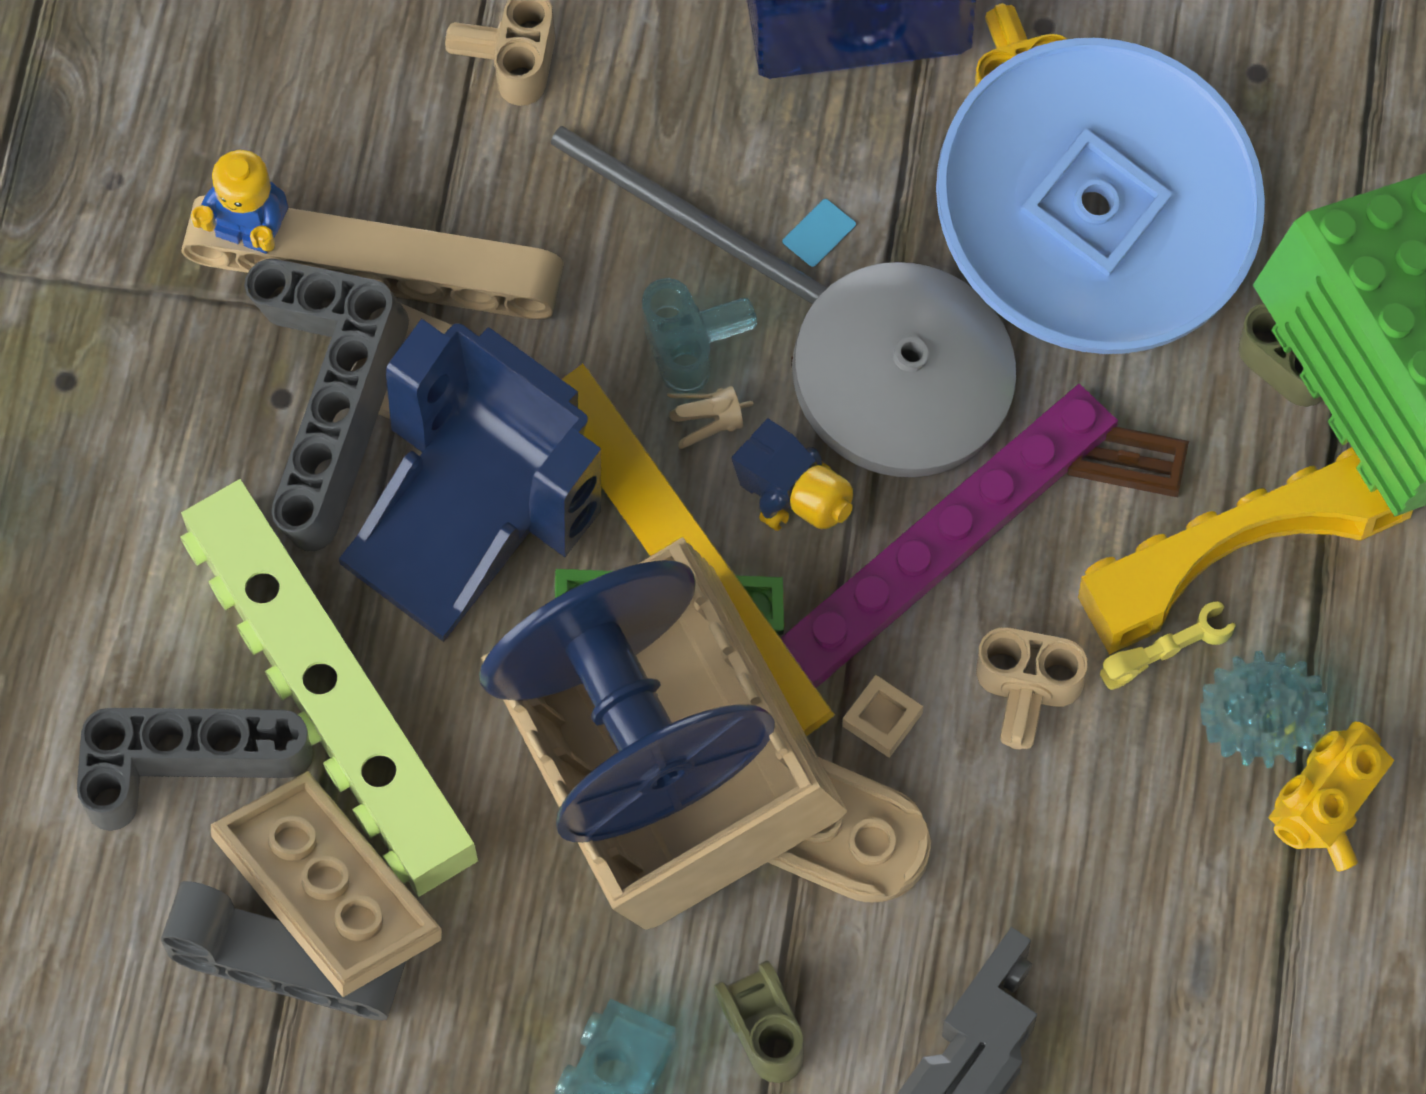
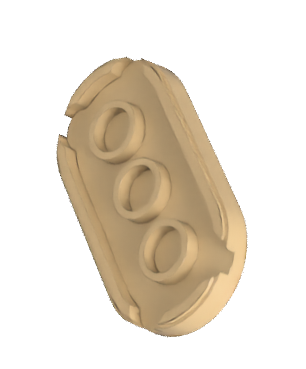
[768,757,931,903]

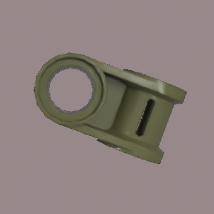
[713,960,804,1083]

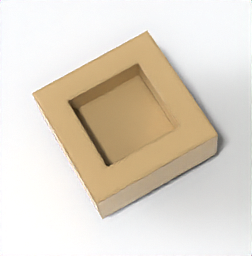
[842,675,923,758]

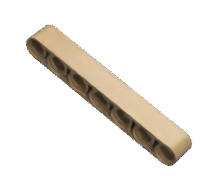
[181,196,564,320]

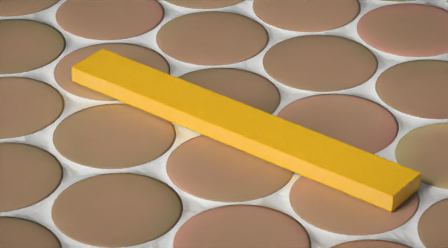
[561,363,835,737]

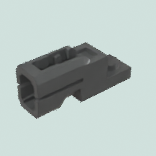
[897,927,1037,1094]

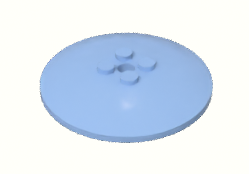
[936,38,1265,354]

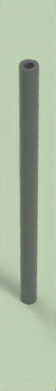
[551,126,827,304]

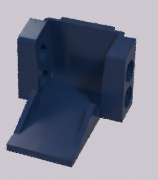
[339,318,601,642]

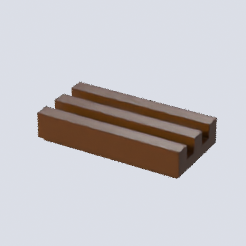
[1067,426,1189,498]

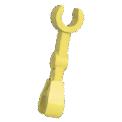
[1100,601,1236,690]

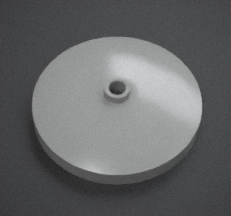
[792,262,1016,477]

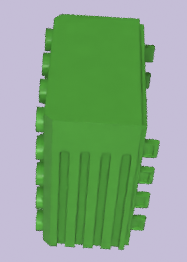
[1253,173,1426,517]

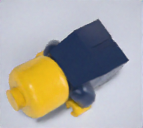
[731,418,853,531]

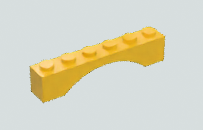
[1078,447,1413,655]

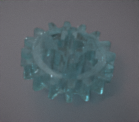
[1200,651,1328,768]

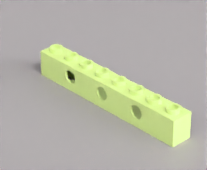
[180,479,478,897]

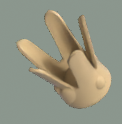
[667,386,754,449]

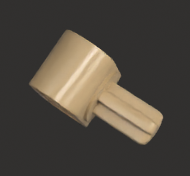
[445,0,555,106]
[976,628,1087,750]

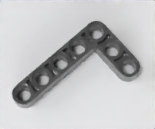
[244,259,409,551]

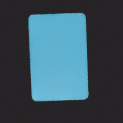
[782,199,856,267]

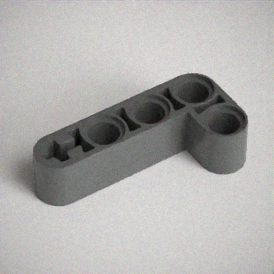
[77,708,314,831]
[161,881,406,1021]

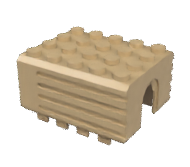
[481,537,848,930]

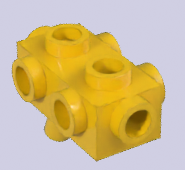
[1268,721,1395,871]

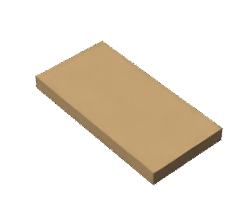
[211,771,442,997]

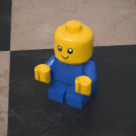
[191,149,289,254]

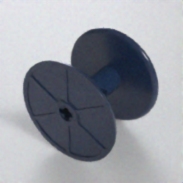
[479,560,775,843]

